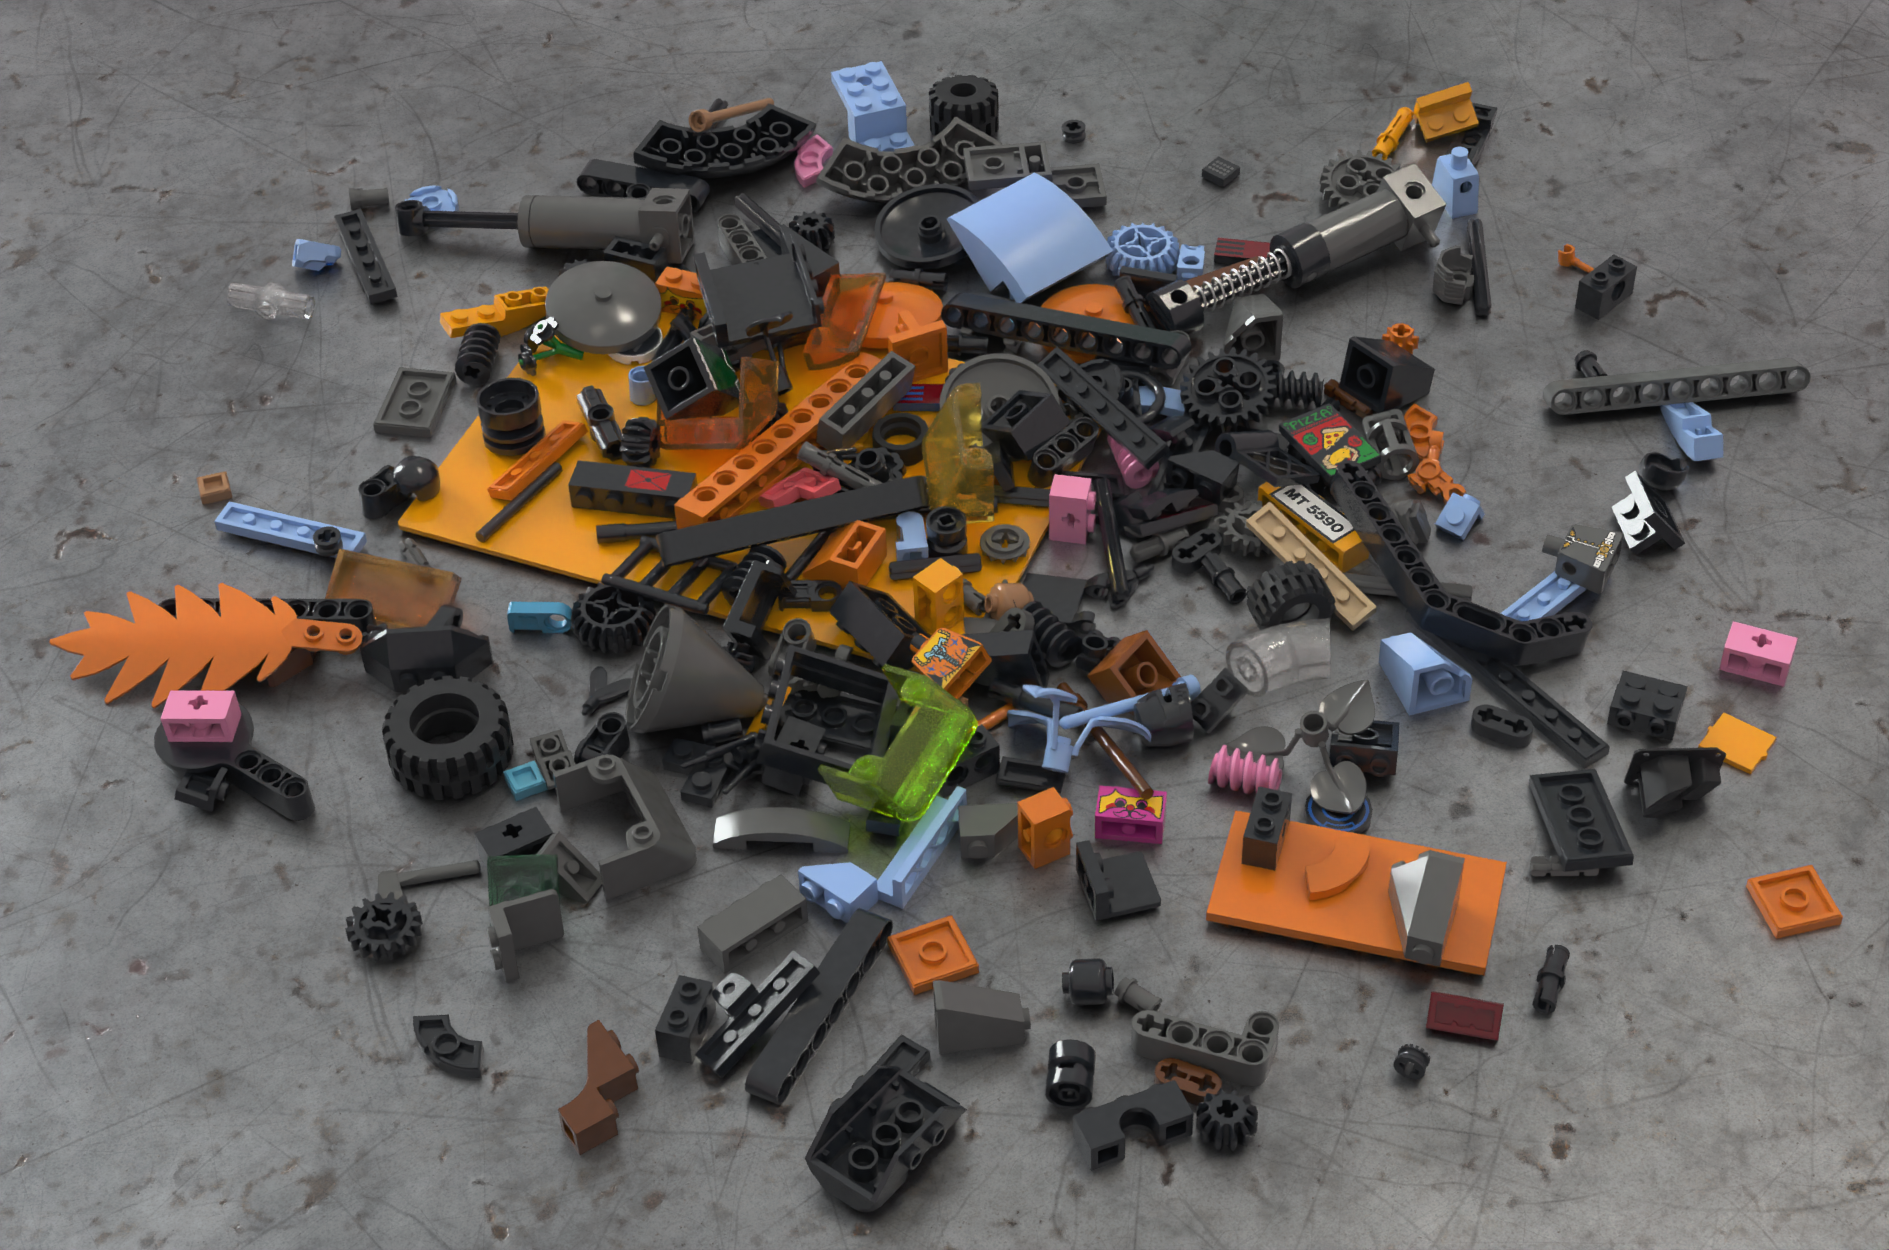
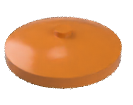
[828,282,943,348]
[1036,284,1146,364]

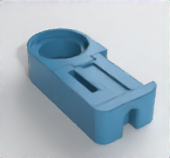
[507,602,572,633]

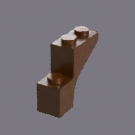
[558,1020,639,1155]

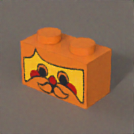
[655,267,707,320]

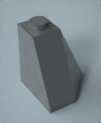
[1223,294,1283,361]
[1388,850,1465,967]

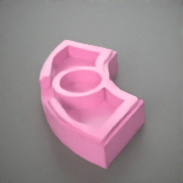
[794,135,833,188]

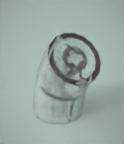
[1225,618,1331,698]

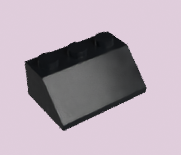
[829,581,931,673]

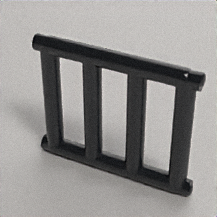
[601,535,738,615]

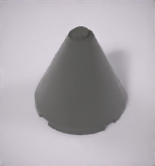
[625,604,768,733]

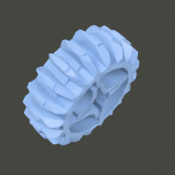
[1105,222,1180,278]

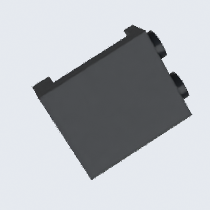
[723,560,798,660]

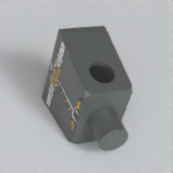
[1542,524,1624,594]

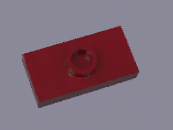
[1426,991,1504,1041]

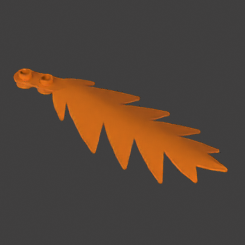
[50,583,362,709]

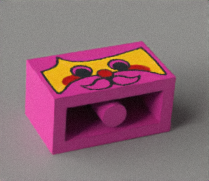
[1095,785,1167,844]

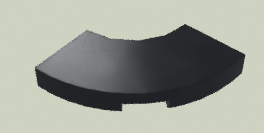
[413,1014,484,1078]

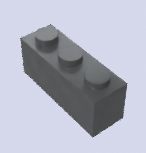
[697,874,808,974]

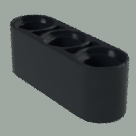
[1027,417,1099,488]

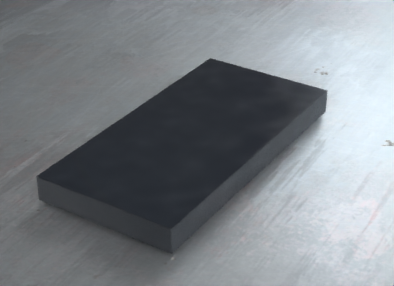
[775,690,898,759]
[1529,769,1634,872]

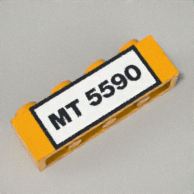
[1258,482,1369,573]

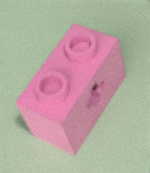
[1049,474,1096,545]
[1719,621,1798,687]
[160,691,242,742]

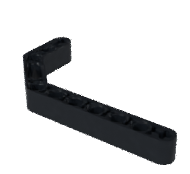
[1330,460,1593,666]

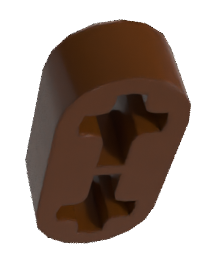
[1154,1058,1222,1106]

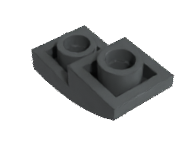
[530,729,575,790]

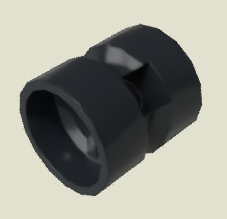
[926,506,968,558]
[1045,1039,1096,1109]

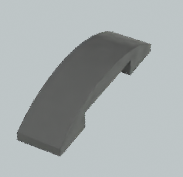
[713,807,851,853]

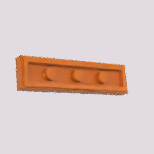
[487,420,588,501]

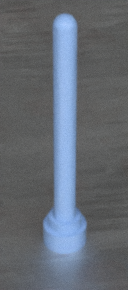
[1059,674,1201,729]

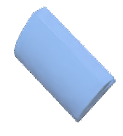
[947,173,1113,303]

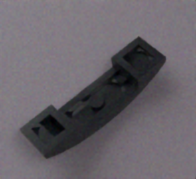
[1445,103,1497,165]

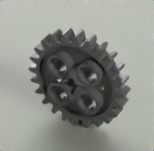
[1319,150,1401,209]

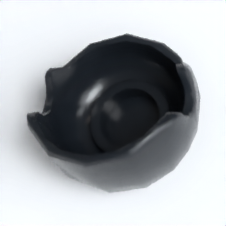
[1639,452,1690,491]
[393,456,440,501]

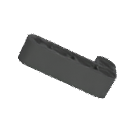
[1131,1010,1279,1087]

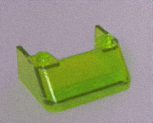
[818,664,978,822]

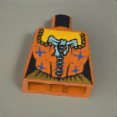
[910,627,992,706]

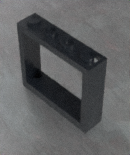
[753,645,902,798]

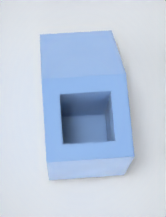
[798,862,879,923]

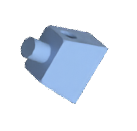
[1432,147,1479,219]

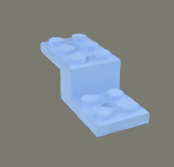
[831,61,914,151]

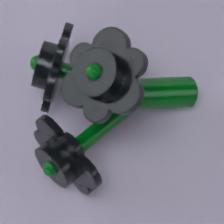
[518,317,584,376]

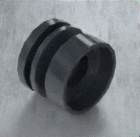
[476,378,546,456]

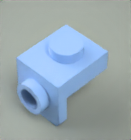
[1435,493,1485,541]

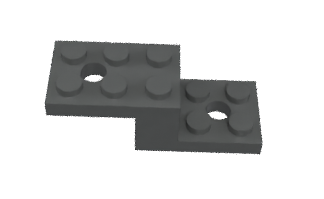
[963,141,1107,207]

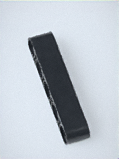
[576,159,710,213]

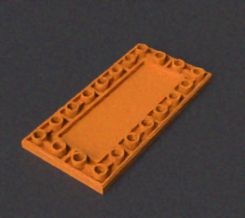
[1206,810,1507,976]

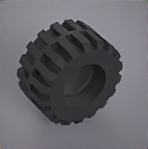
[1247,561,1336,646]

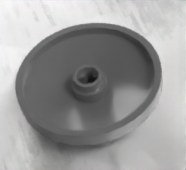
[545,261,661,354]
[940,353,1059,462]

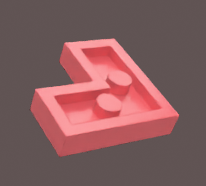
[758,467,842,509]

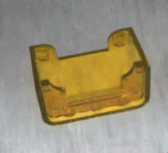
[922,383,994,524]

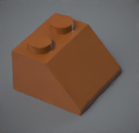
[1087,630,1181,715]

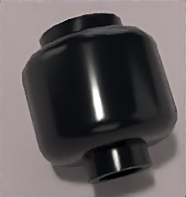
[1062,958,1114,1006]

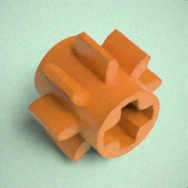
[1382,323,1419,354]

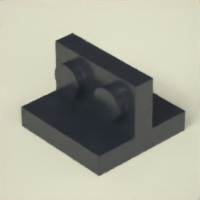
[1612,471,1685,555]

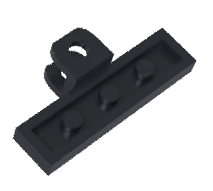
[695,950,821,1078]

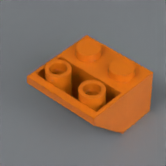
[803,520,887,590]

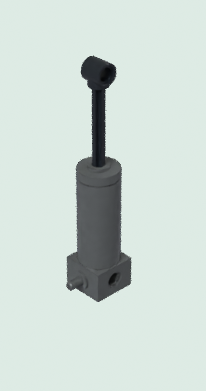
[395,188,695,263]

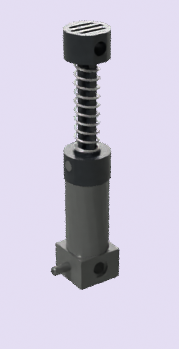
[1145,163,1446,335]

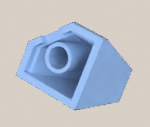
[1378,632,1472,716]

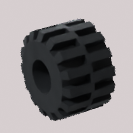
[929,75,999,137]

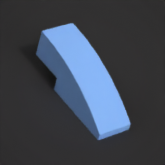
[1660,402,1723,462]

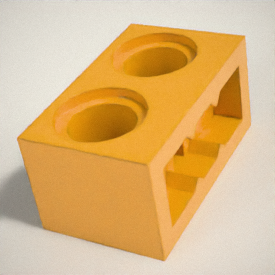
[913,558,964,635]

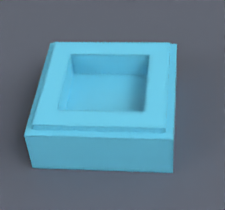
[503,760,547,801]

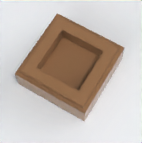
[197,471,233,505]

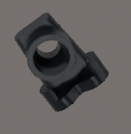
[1075,629,1121,673]

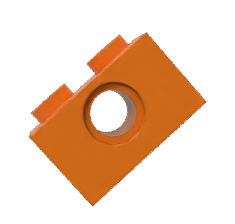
[1017,787,1073,869]

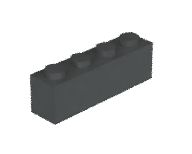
[816,351,915,450]

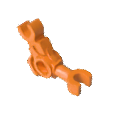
[1408,430,1466,505]

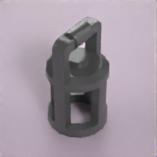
[1362,409,1419,480]

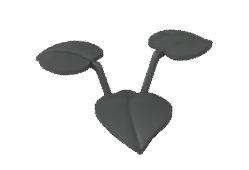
[1226,680,1375,814]

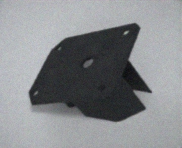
[1624,747,1726,818]

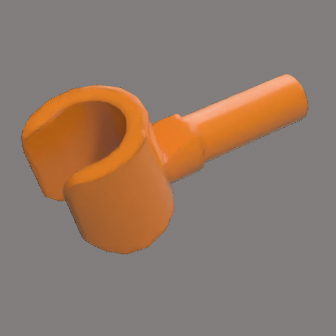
[1558,244,1594,274]

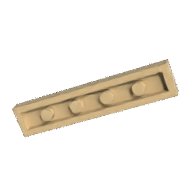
[1246,502,1377,631]

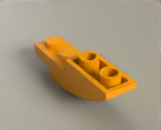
[440,287,549,338]

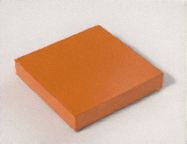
[1746,865,1843,939]
[887,915,979,995]

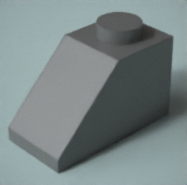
[958,803,1018,859]

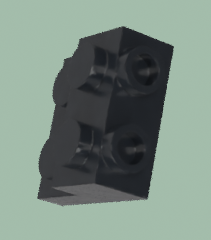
[1607,670,1688,740]
[1329,720,1400,777]

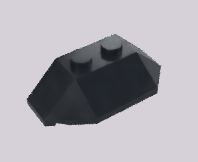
[360,625,493,692]

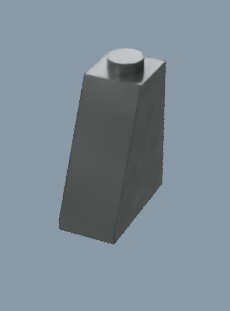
[933,980,1031,1054]

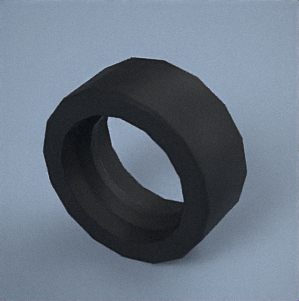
[872,413,930,467]

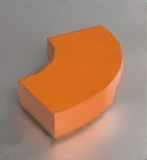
[1404,403,1441,463]
[1305,836,1370,900]

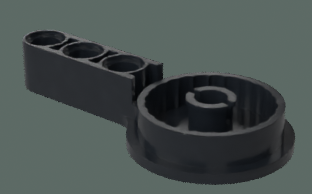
[154,703,315,821]

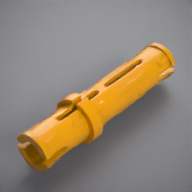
[1371,107,1414,161]

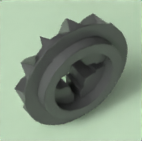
[980,524,1030,564]

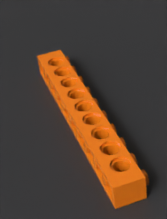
[674,352,882,529]

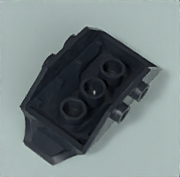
[805,1065,967,1212]

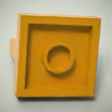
[1413,82,1479,143]

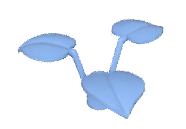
[1007,685,1152,773]

